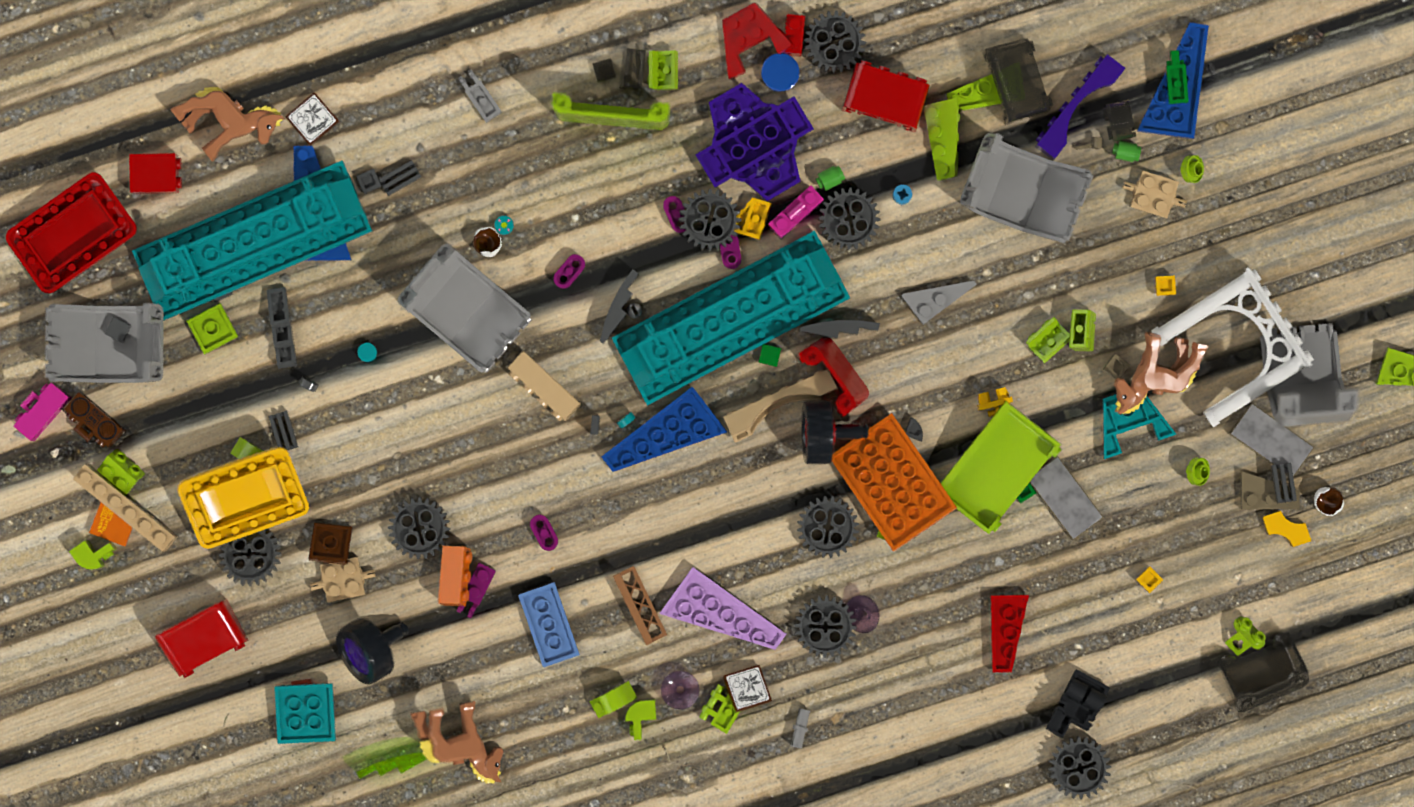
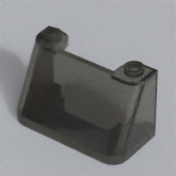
[983,38,1053,125]
[1218,632,1309,713]

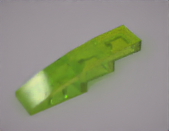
[356,751,427,779]

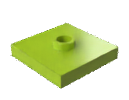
[186,303,239,355]

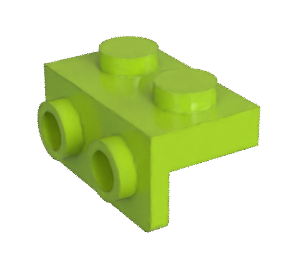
[647,50,678,91]
[1026,317,1070,364]
[97,449,145,496]

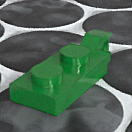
[1165,50,1189,104]

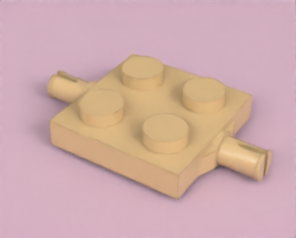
[1122,170,1187,218]
[310,557,376,603]

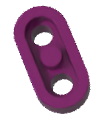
[663,196,686,233]
[720,236,741,269]
[554,254,585,289]
[530,515,559,551]

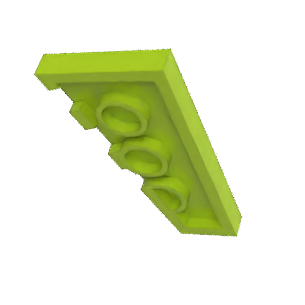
[946,62,1025,112]
[923,97,961,181]
[1376,347,1414,386]

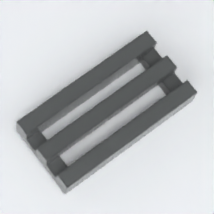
[379,160,422,196]
[269,411,299,451]
[1271,463,1297,503]

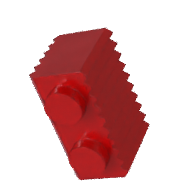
[783,14,805,57]

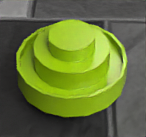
[1180,155,1204,183]
[1186,457,1210,486]

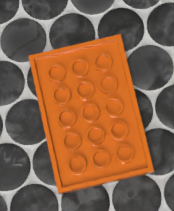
[832,413,957,552]

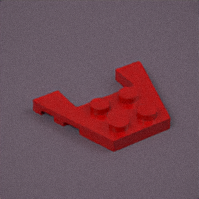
[722,3,795,80]

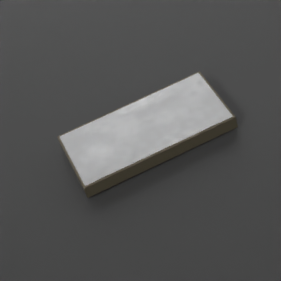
[1229,403,1314,477]
[1030,456,1104,540]

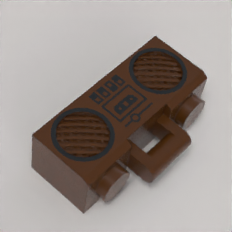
[64,392,125,448]

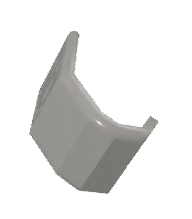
[960,133,1093,243]
[398,244,532,372]
[45,303,163,383]
[1260,323,1358,426]

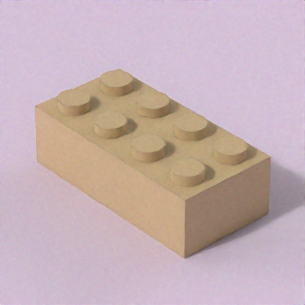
[508,351,581,421]

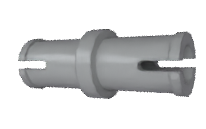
[790,708,811,749]

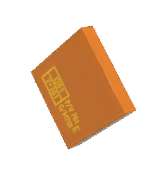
[89,503,133,546]

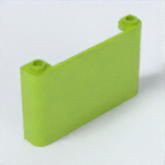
[552,93,670,130]
[940,401,1062,534]

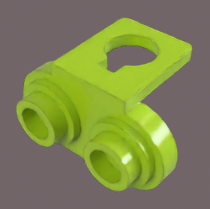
[1225,616,1266,656]

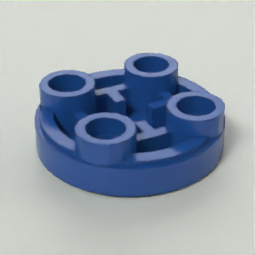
[761,53,800,92]

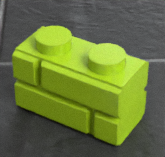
[1069,309,1096,352]

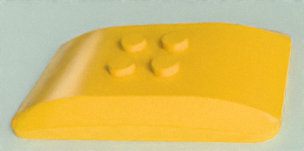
[178,447,309,549]

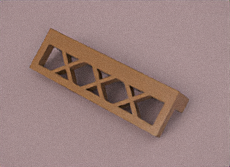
[613,566,667,646]

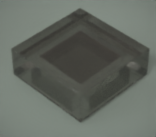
[593,58,616,83]

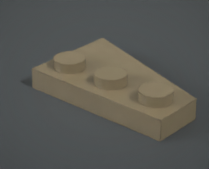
[1240,471,1300,510]

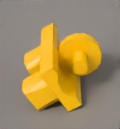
[977,387,1013,417]

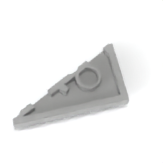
[901,281,977,325]

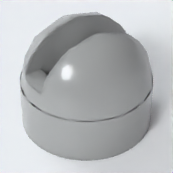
[627,303,642,319]

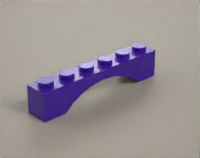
[1035,54,1126,160]

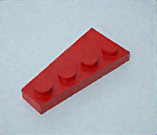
[990,595,1029,673]

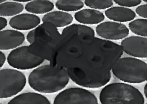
[1046,669,1110,738]

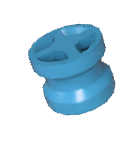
[893,185,912,205]

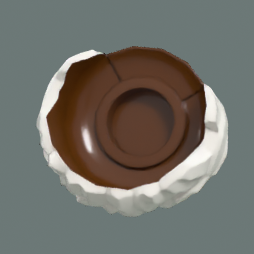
[472,227,502,257]
[1314,487,1344,516]

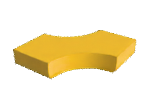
[1262,511,1311,547]

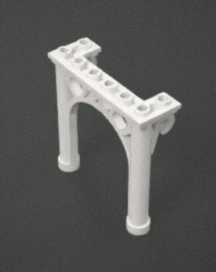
[1151,267,1314,427]

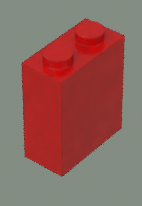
[129,153,182,194]

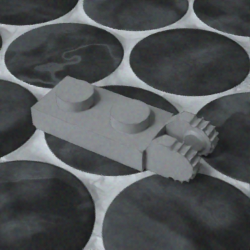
[458,69,502,123]

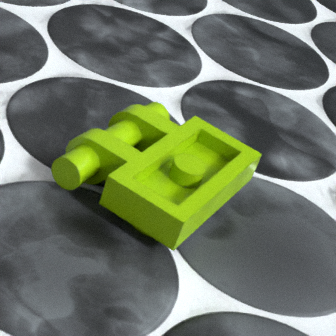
[699,684,740,734]

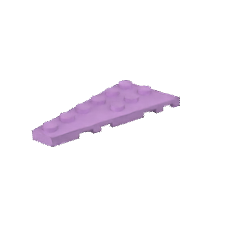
[659,567,786,650]

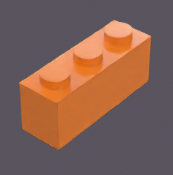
[438,546,472,606]

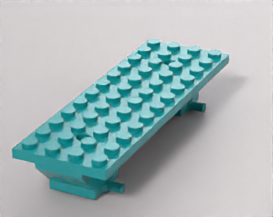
[132,160,373,321]
[612,231,850,406]

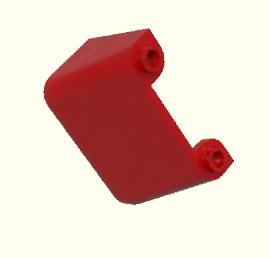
[797,337,869,418]
[155,600,249,678]

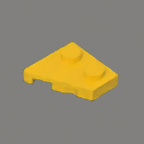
[734,198,772,240]

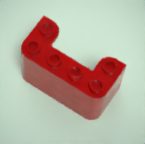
[842,60,930,133]

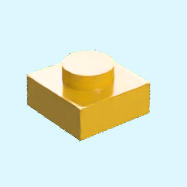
[1155,275,1176,296]
[1135,566,1163,593]

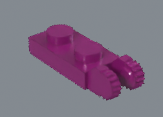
[457,563,496,618]

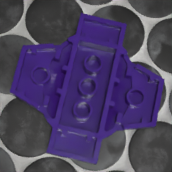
[695,83,814,202]

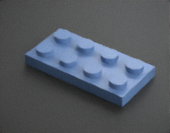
[518,582,580,668]

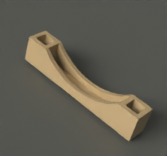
[723,369,839,443]
[73,464,178,552]

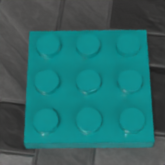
[274,683,336,744]

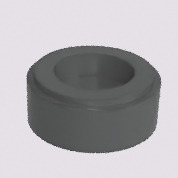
[299,377,319,392]

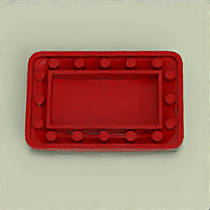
[6,172,137,294]

